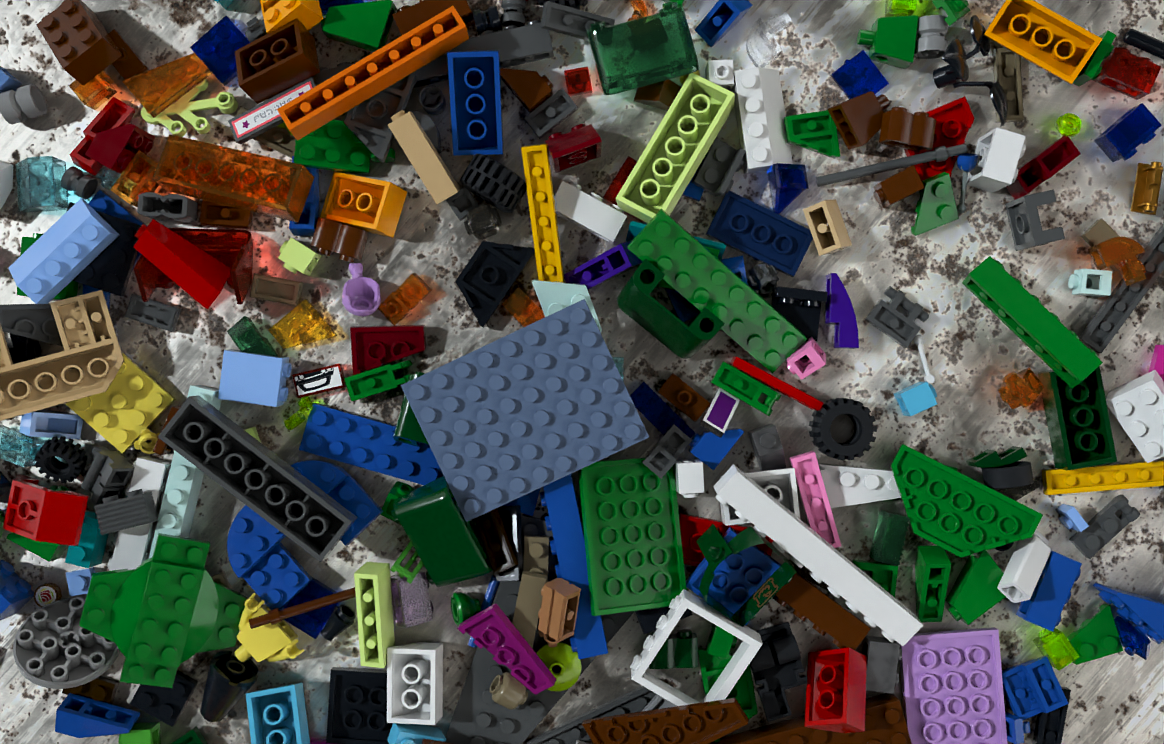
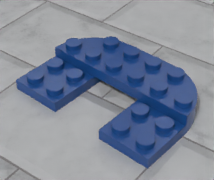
[227,460,384,610]

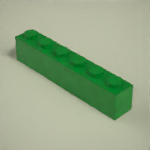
[962,256,1103,388]

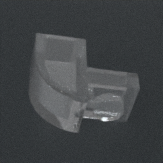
[746,12,792,68]

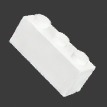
[554,181,627,245]

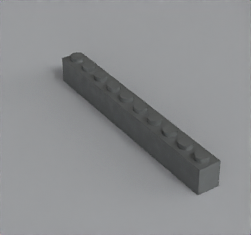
[308,20,554,88]

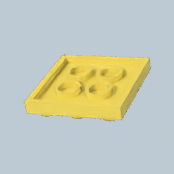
[66,352,176,453]

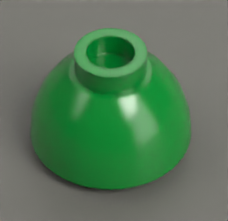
[451,592,481,626]

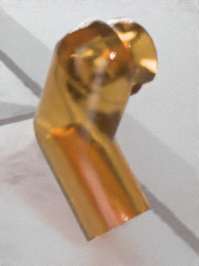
[627,0,648,30]

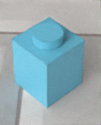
[894,382,937,416]

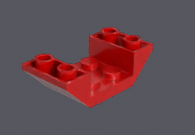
[3,475,89,546]

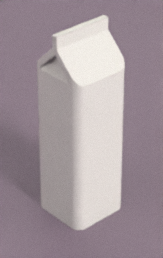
[997,529,1052,603]

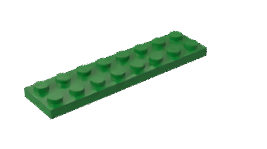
[627,209,807,374]

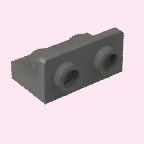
[691,138,746,196]

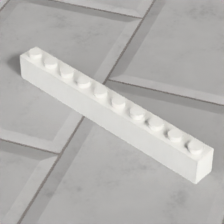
[713,464,923,646]

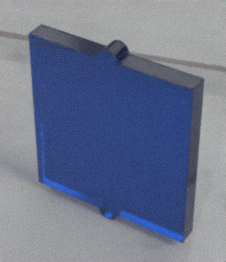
[830,50,889,99]

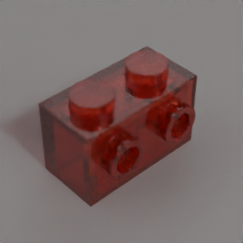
[1093,47,1161,100]

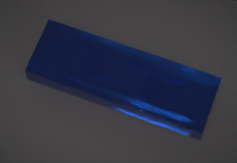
[630,381,695,438]

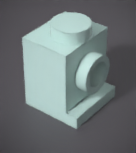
[1068,269,1113,297]

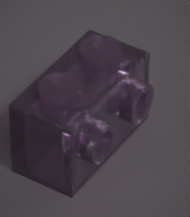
[391,571,434,628]

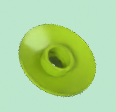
[536,642,581,691]

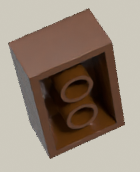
[36,0,122,86]
[235,18,320,104]

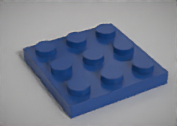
[686,527,781,625]

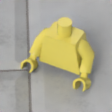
[234,593,304,662]

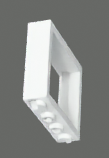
[630,589,763,706]

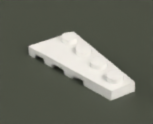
[818,464,901,508]

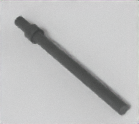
[816,144,967,187]

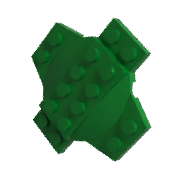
[79,533,247,688]

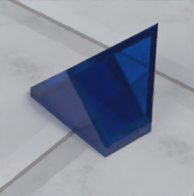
[767,163,809,214]

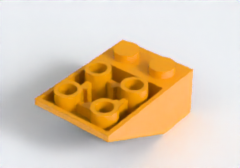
[260,0,323,33]

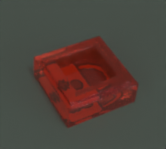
[564,66,592,96]

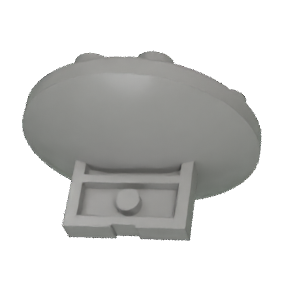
[13,597,120,689]

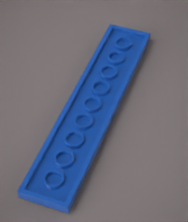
[299,403,541,516]

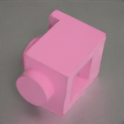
[786,337,826,380]

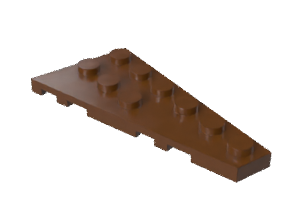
[582,698,749,744]

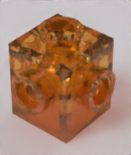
[998,367,1044,410]

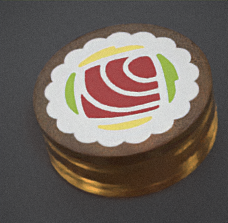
[34,583,62,607]

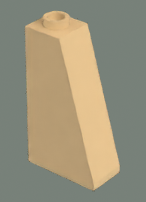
[388,110,461,205]

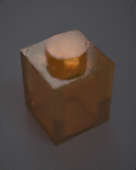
[69,71,117,110]

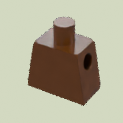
[827,91,890,150]

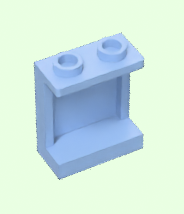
[218,349,292,407]

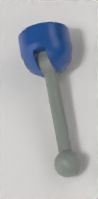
[957,153,978,213]

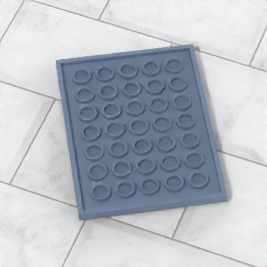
[401,299,649,522]

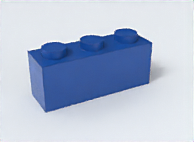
[1016,551,1082,632]

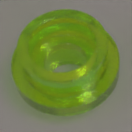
[1055,113,1081,137]

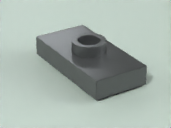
[125,294,181,332]

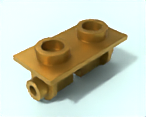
[1131,162,1164,215]

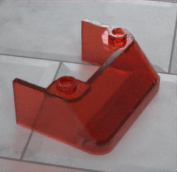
[133,228,253,304]

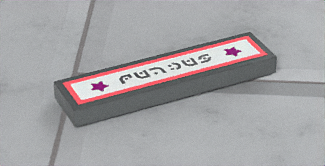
[228,77,318,145]

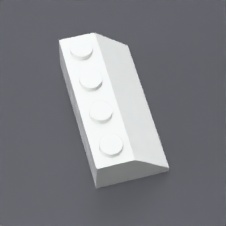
[732,67,793,174]

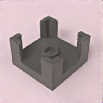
[1005,189,1065,251]

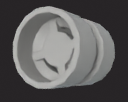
[914,15,948,59]
[0,84,47,125]

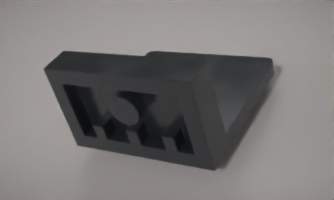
[771,286,828,341]

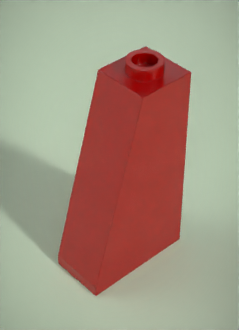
[134,219,232,309]

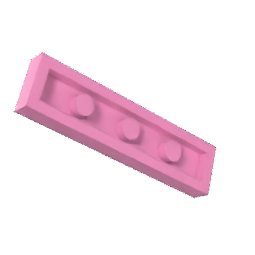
[789,451,841,548]

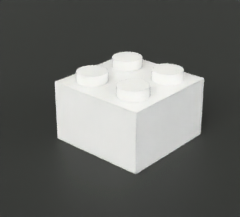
[967,127,1026,193]

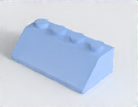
[8,198,119,304]

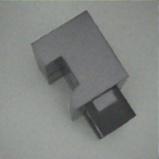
[81,446,135,506]

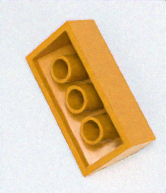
[984,0,1102,85]

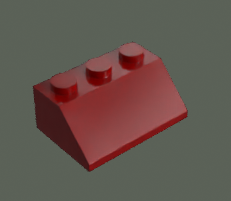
[805,647,867,733]

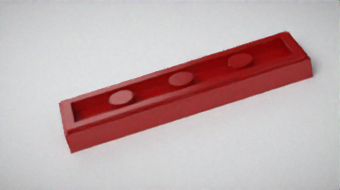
[730,356,824,411]

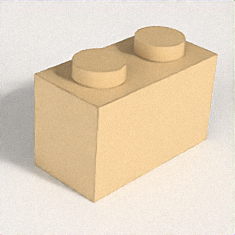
[803,199,852,256]

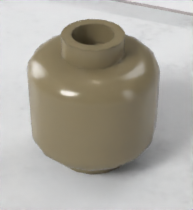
[490,672,528,710]

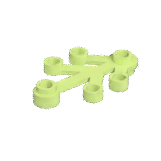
[141,74,238,138]

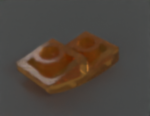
[378,273,432,325]

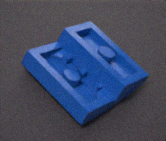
[1002,656,1069,720]

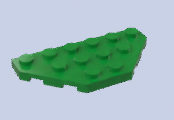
[890,444,1043,557]

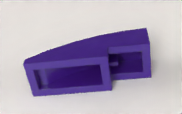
[825,273,859,349]

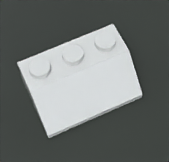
[720,468,800,526]
[387,642,443,725]

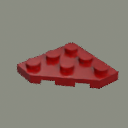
[904,96,975,181]

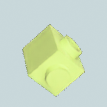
[278,237,322,276]

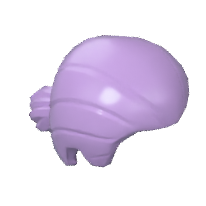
[342,263,381,317]

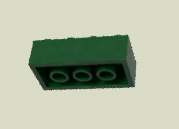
[1038,366,1117,470]

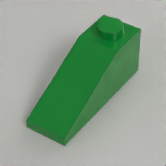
[915,545,951,622]

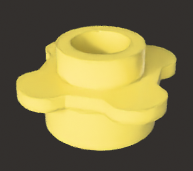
[133,428,160,454]

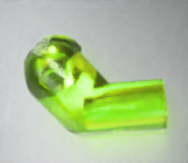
[284,396,314,430]

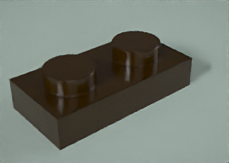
[62,676,119,704]

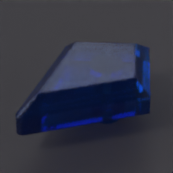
[1114,616,1151,660]

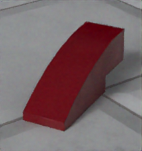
[1006,134,1081,200]

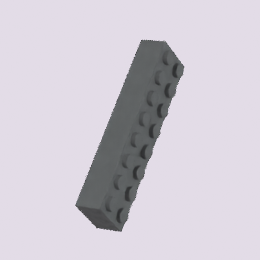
[158,395,358,562]

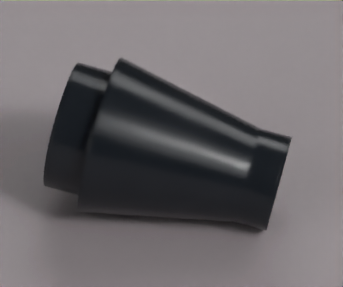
[321,604,356,641]

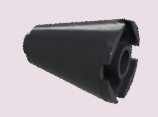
[200,651,259,722]

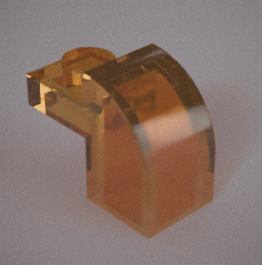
[1088,237,1146,286]

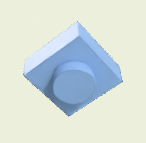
[1055,504,1089,532]
[66,567,95,597]

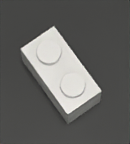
[674,458,705,498]

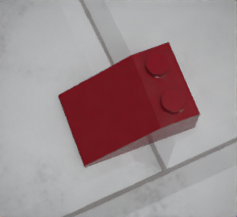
[545,124,602,173]

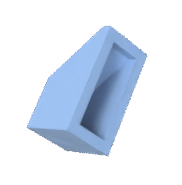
[19,410,83,439]

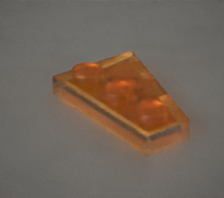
[122,53,212,118]

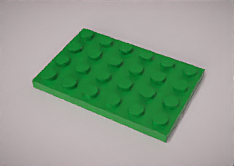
[578,458,687,616]

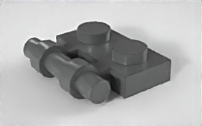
[865,286,929,348]

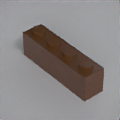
[773,573,871,650]

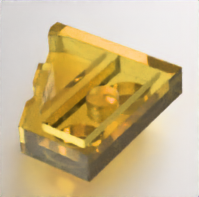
[268,299,337,349]

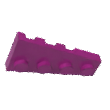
[457,603,557,695]

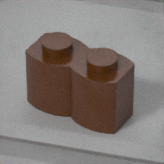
[879,107,936,152]
[311,217,369,263]

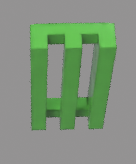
[390,541,424,584]

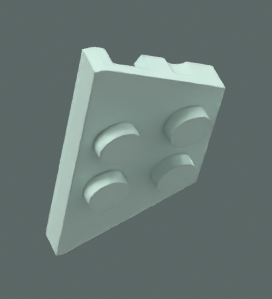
[532,279,602,333]

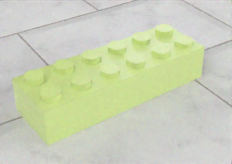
[615,72,735,223]

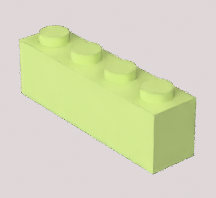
[354,562,395,668]

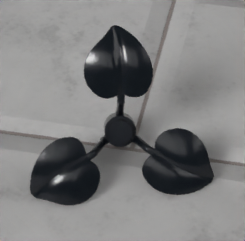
[933,15,1008,127]

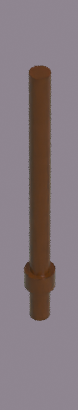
[249,575,398,629]

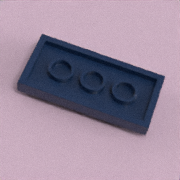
[705,190,813,277]

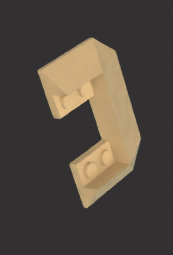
[0,290,124,421]

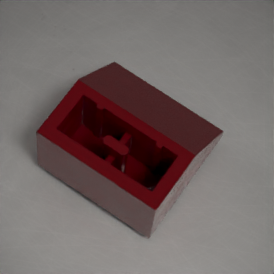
[85,123,155,178]

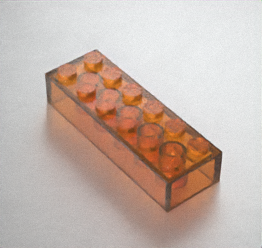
[152,134,315,222]

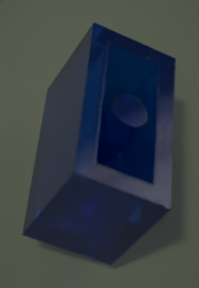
[1094,103,1162,162]

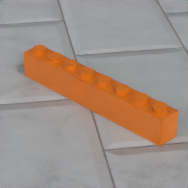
[276,6,469,141]

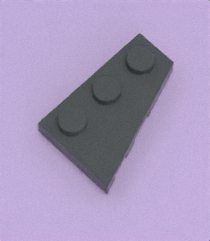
[0,303,63,346]

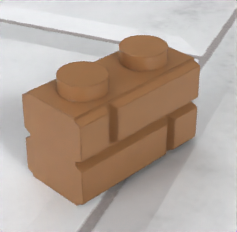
[538,578,581,641]

